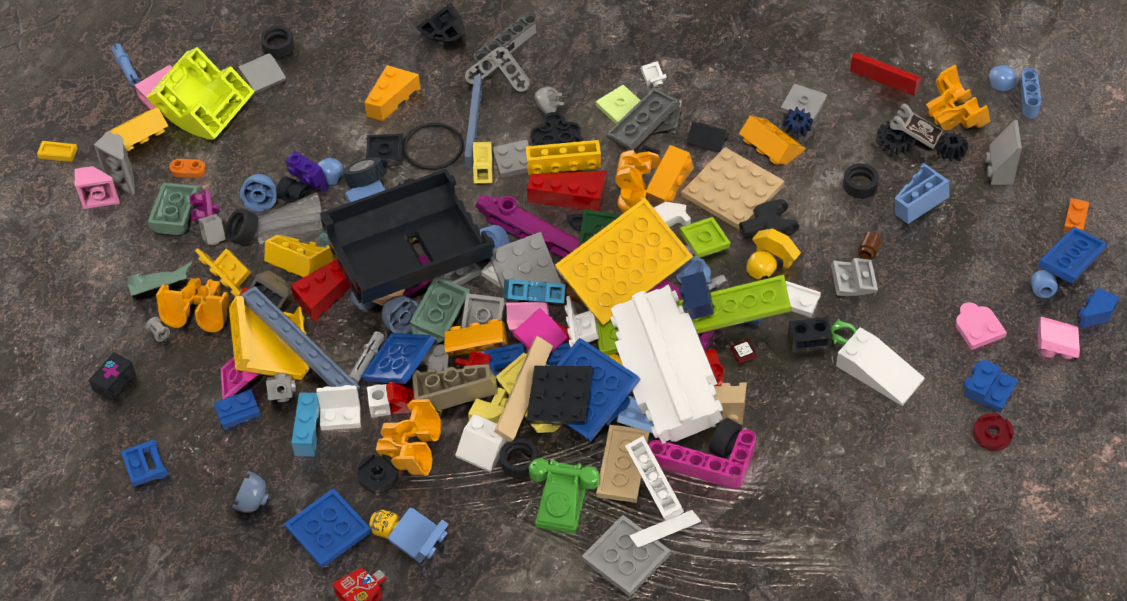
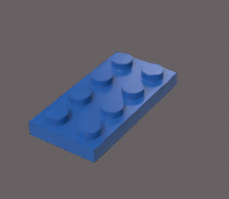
[1038,227,1108,284]

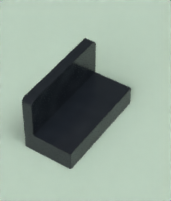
[687,122,730,152]

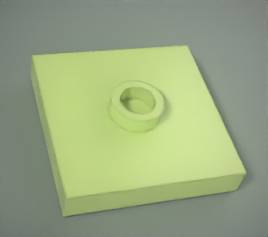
[596,85,641,124]

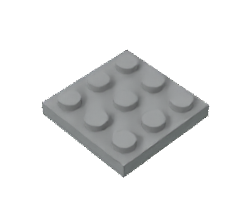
[490,232,561,303]
[582,515,671,597]

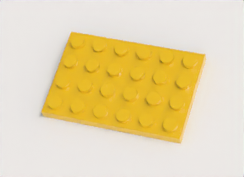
[554,198,693,327]

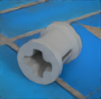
[145,317,170,342]

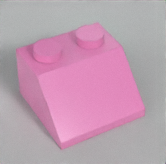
[75,166,120,209]

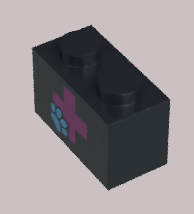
[89,352,136,400]

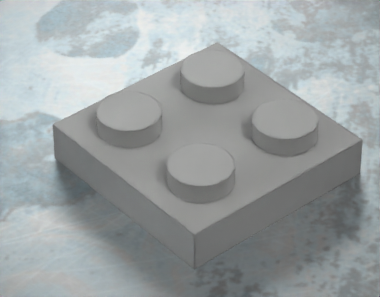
[492,140,529,178]

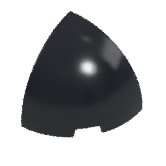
[416,3,465,41]

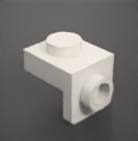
[640,61,667,88]

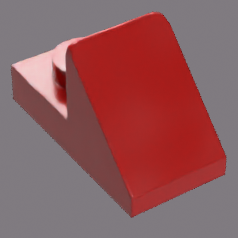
[386,382,415,415]

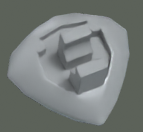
[534,86,564,114]

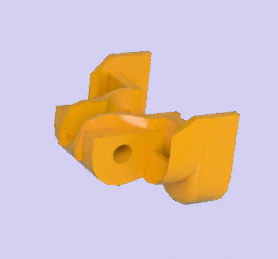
[926,65,990,130]
[615,150,661,214]
[156,277,229,332]
[376,399,441,476]

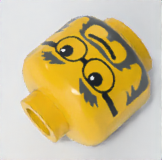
[369,509,399,539]

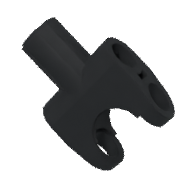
[739,199,800,238]

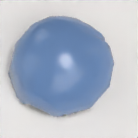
[989,65,1016,91]
[318,158,344,185]

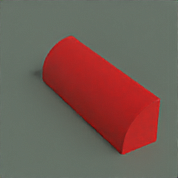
[850,52,922,96]

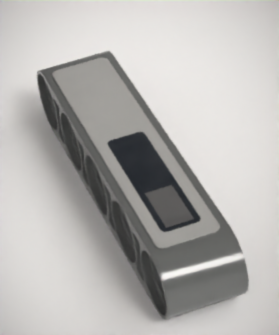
[474,12,538,73]

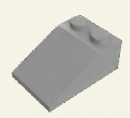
[985,120,1022,185]
[461,293,508,353]

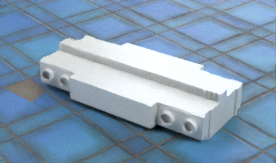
[610,284,724,444]

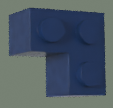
[679,271,714,320]

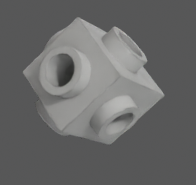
[266,372,296,402]

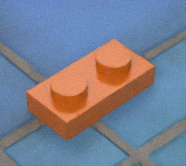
[1063,198,1089,232]

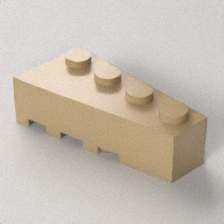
[714,382,747,424]

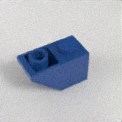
[1078,288,1119,328]

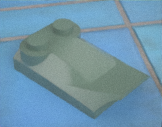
[147,183,199,235]
[127,261,192,296]
[410,276,470,345]

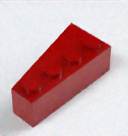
[527,171,607,211]
[291,260,351,322]

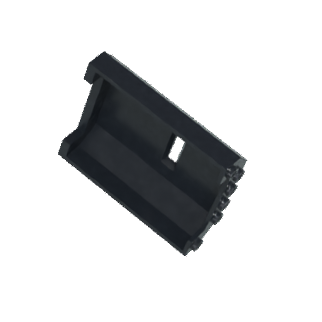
[320,169,495,304]

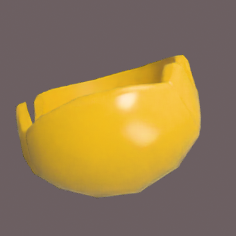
[746,251,777,279]

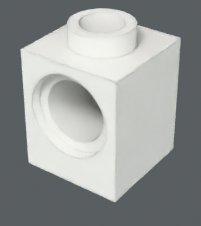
[367,384,391,417]

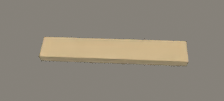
[494,336,553,442]

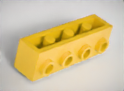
[526,140,601,175]

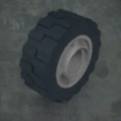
[343,157,385,188]

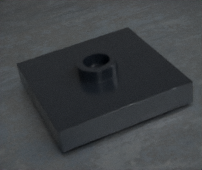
[366,133,403,166]

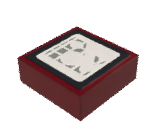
[730,339,757,364]

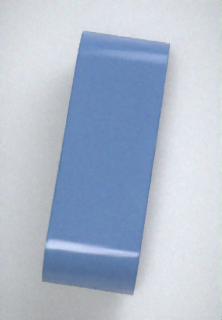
[1019,68,1041,118]

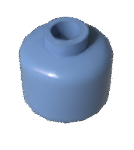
[1031,270,1058,298]

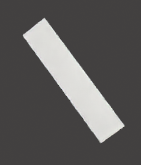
[629,510,701,547]

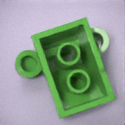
[529,458,600,534]

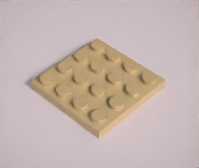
[681,147,784,230]

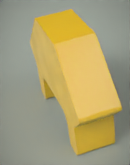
[752,228,801,269]

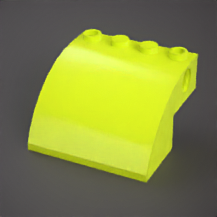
[146,47,255,140]

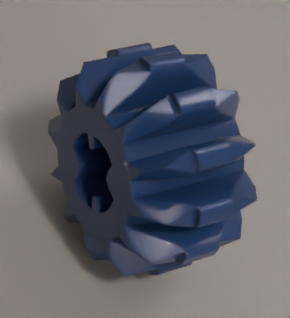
[782,107,813,138]

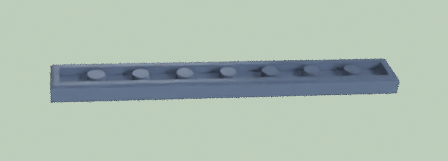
[240,286,361,392]

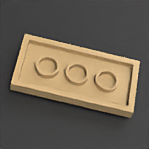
[596,425,650,503]

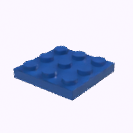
[361,333,435,384]
[284,488,372,569]

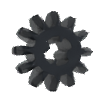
[937,131,969,161]

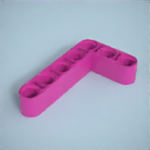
[649,429,756,488]

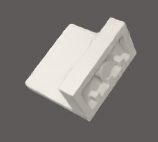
[316,385,361,430]

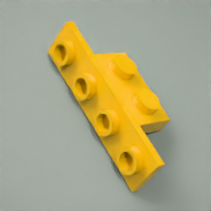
[195,248,252,297]

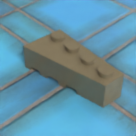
[412,364,498,411]

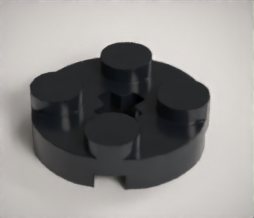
[357,454,399,495]

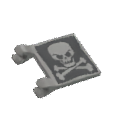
[890,104,943,149]

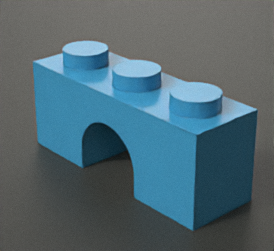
[503,279,566,303]
[292,393,320,456]

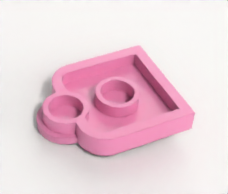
[956,302,1007,350]

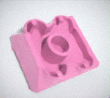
[506,302,550,333]
[1038,316,1080,359]

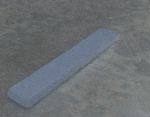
[465,76,482,168]

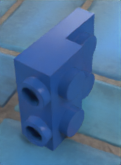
[963,359,1018,413]

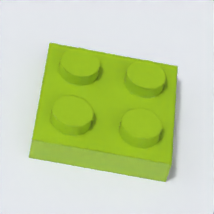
[679,217,731,258]

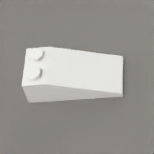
[836,327,925,406]

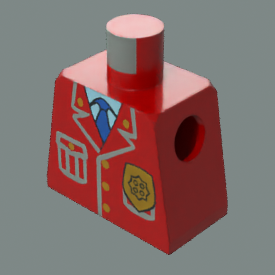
[332,568,386,601]

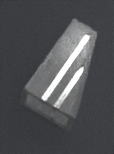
[254,193,324,245]

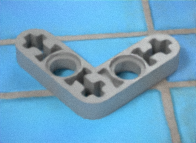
[465,47,530,92]

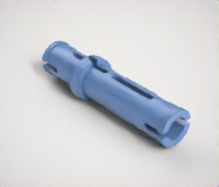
[111,44,140,86]

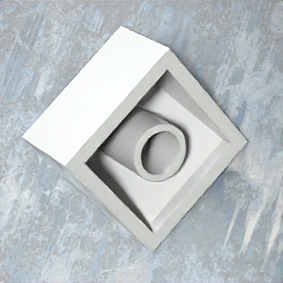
[456,414,508,473]

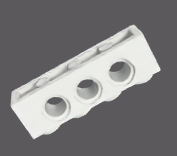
[625,436,684,521]

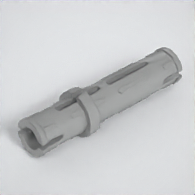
[349,331,385,384]

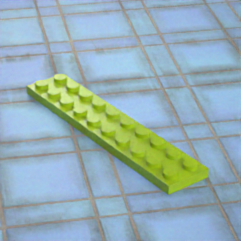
[597,275,792,355]

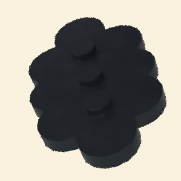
[530,112,584,173]

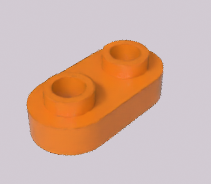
[169,159,206,178]

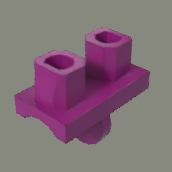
[189,190,220,227]

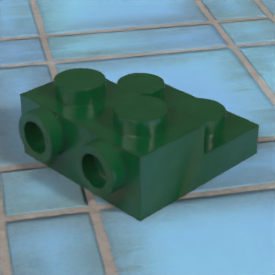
[578,209,621,247]

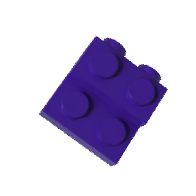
[285,151,329,193]

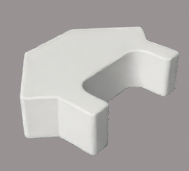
[654,202,691,227]

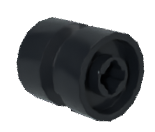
[276,176,311,207]

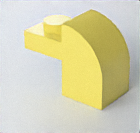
[473,142,493,183]
[468,388,508,424]

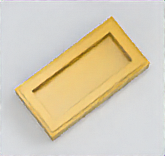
[37,141,78,162]

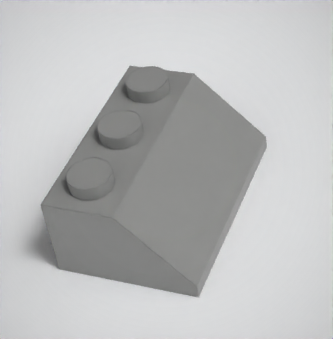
[94,131,135,195]

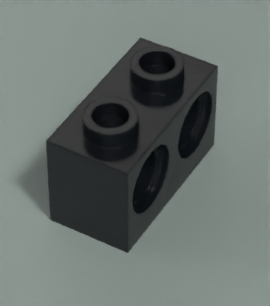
[788,317,832,352]

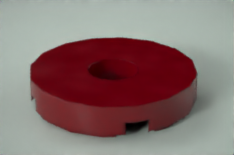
[973,413,1014,451]

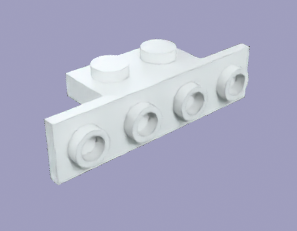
[564,296,599,347]

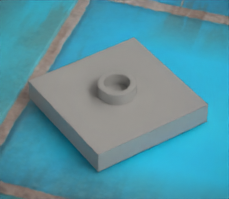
[780,83,827,123]

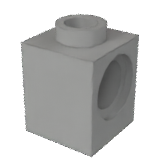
[198,214,226,245]

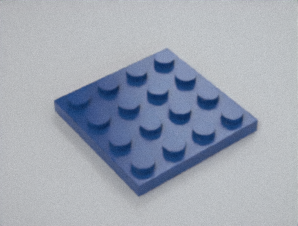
[557,337,641,442]

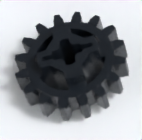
[876,120,916,155]

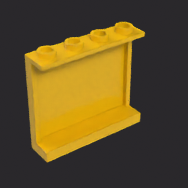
[229,296,310,380]

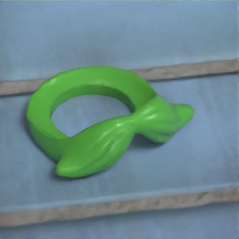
[831,319,857,345]

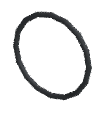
[403,122,464,170]

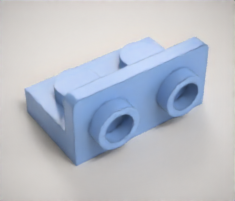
[617,396,654,433]

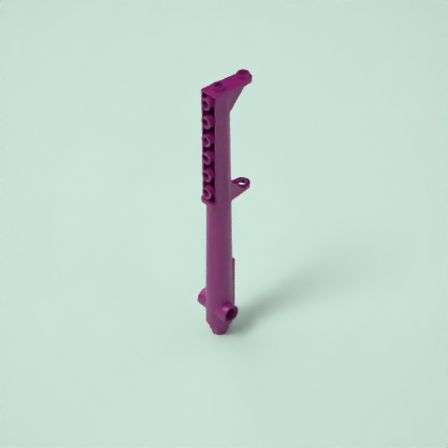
[475,195,721,351]

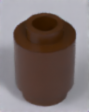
[858,232,882,260]

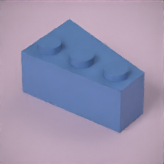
[895,163,949,224]

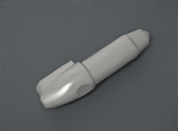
[707,275,727,291]

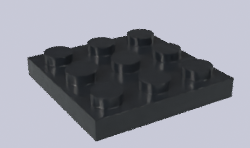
[526,366,594,425]

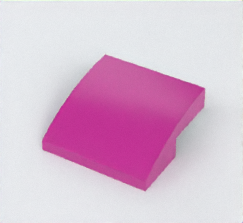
[513,308,568,356]

